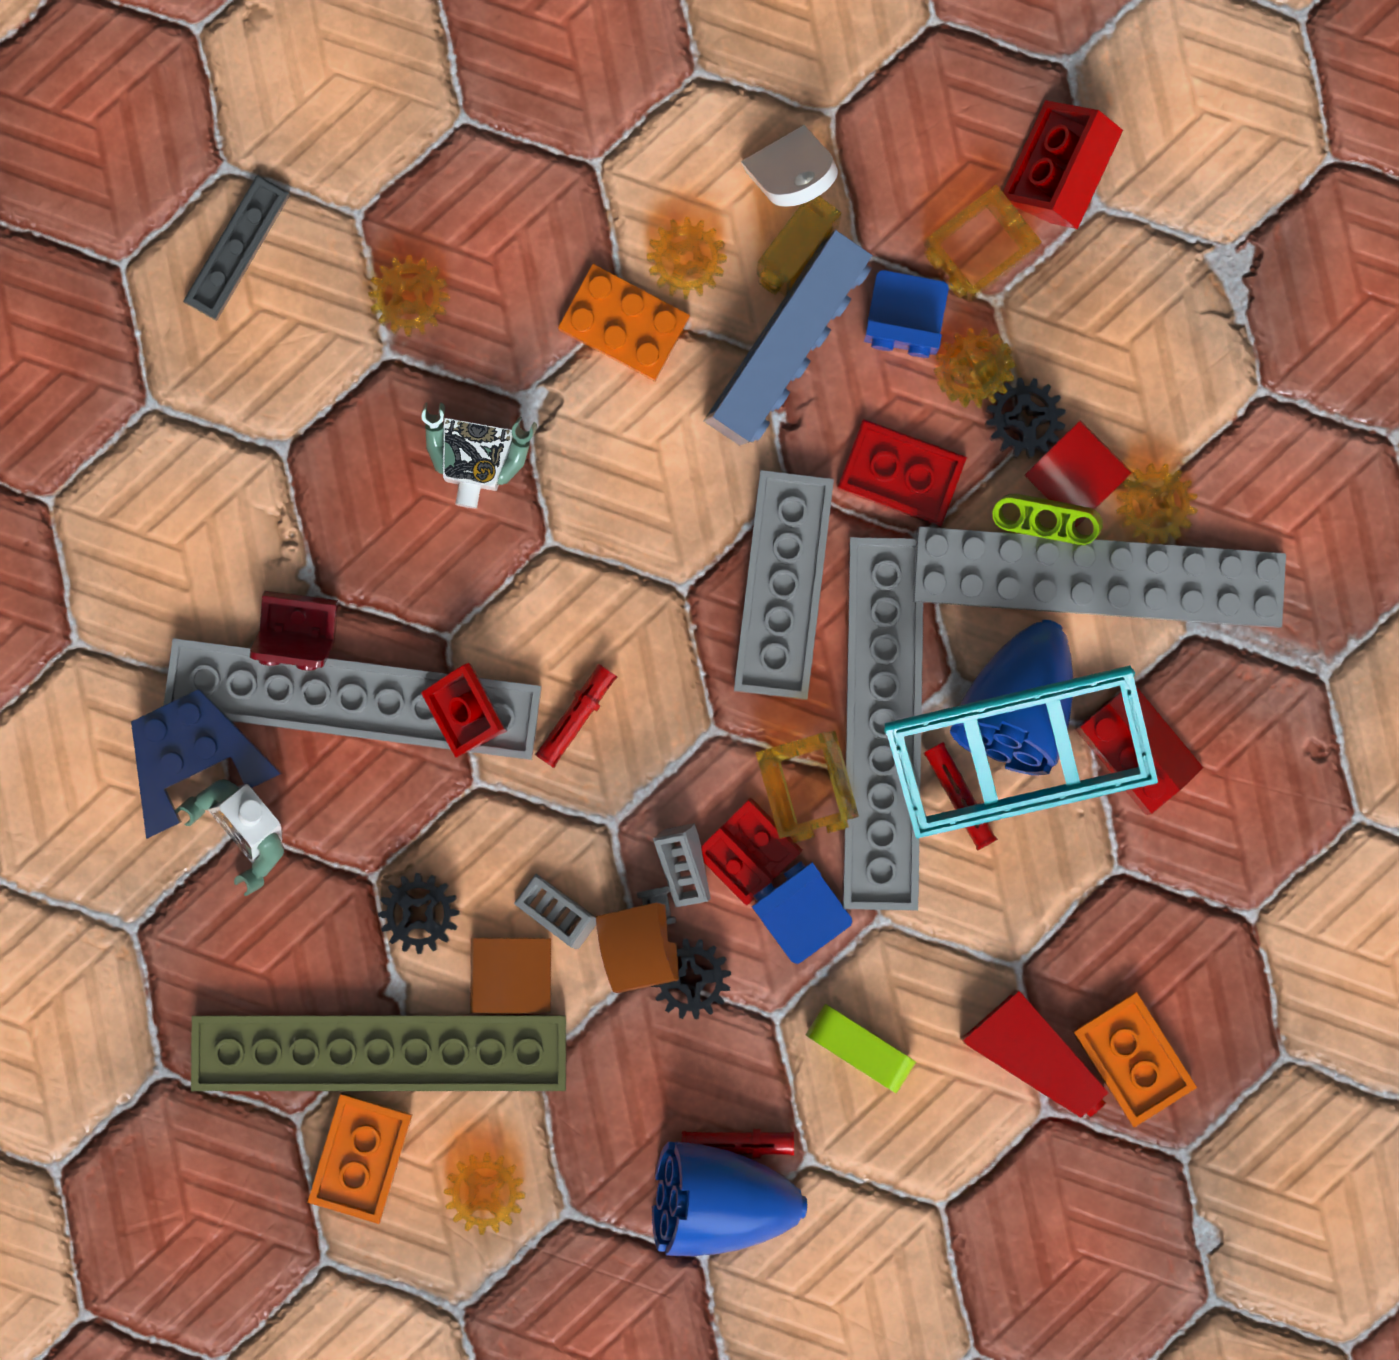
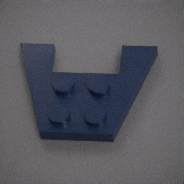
[131,689,283,839]

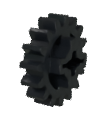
[985,377,1066,459]
[378,873,460,954]
[651,938,731,1019]

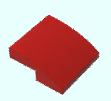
[1024,420,1132,527]
[701,798,803,906]

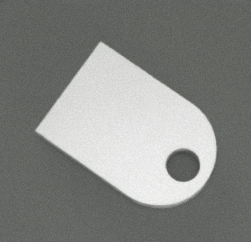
[741,125,838,207]

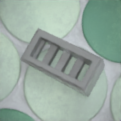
[653,823,711,907]
[514,874,596,949]

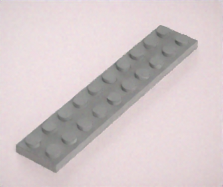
[913,527,1286,628]
[843,537,923,910]
[163,638,542,760]

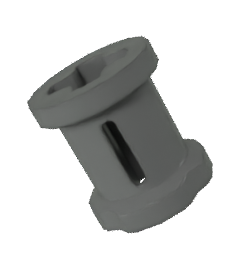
[637,886,677,925]

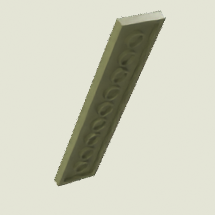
[191,1015,566,1091]

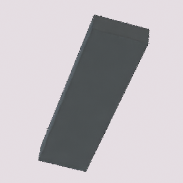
[183,175,290,321]

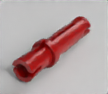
[535,663,618,768]
[923,742,998,851]
[682,1129,794,1158]

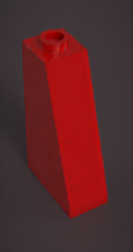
[960,990,1109,1118]

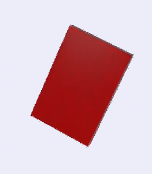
[837,419,967,527]

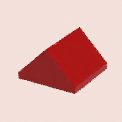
[421,662,507,758]

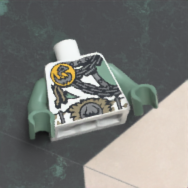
[422,402,537,509]
[176,779,284,896]

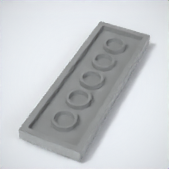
[734,470,834,700]

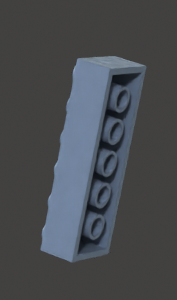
[704,230,873,446]

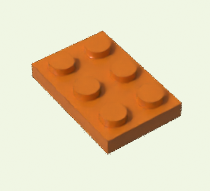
[558,264,690,382]
[1072,992,1197,1128]
[307,1093,413,1224]

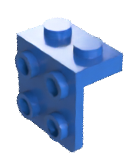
[864,270,949,358]
[751,861,852,964]

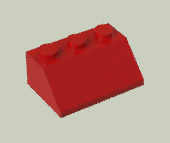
[1000,100,1123,229]
[1075,686,1204,815]

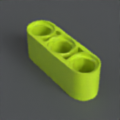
[993,494,1103,545]
[806,1004,916,1094]

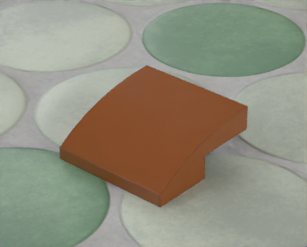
[596,902,679,993]
[470,938,551,1013]

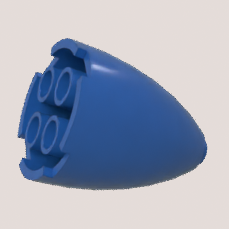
[950,620,1073,775]
[652,1141,807,1256]

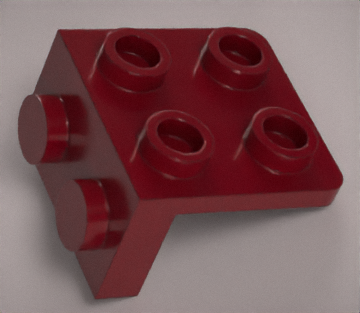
[250,591,338,671]

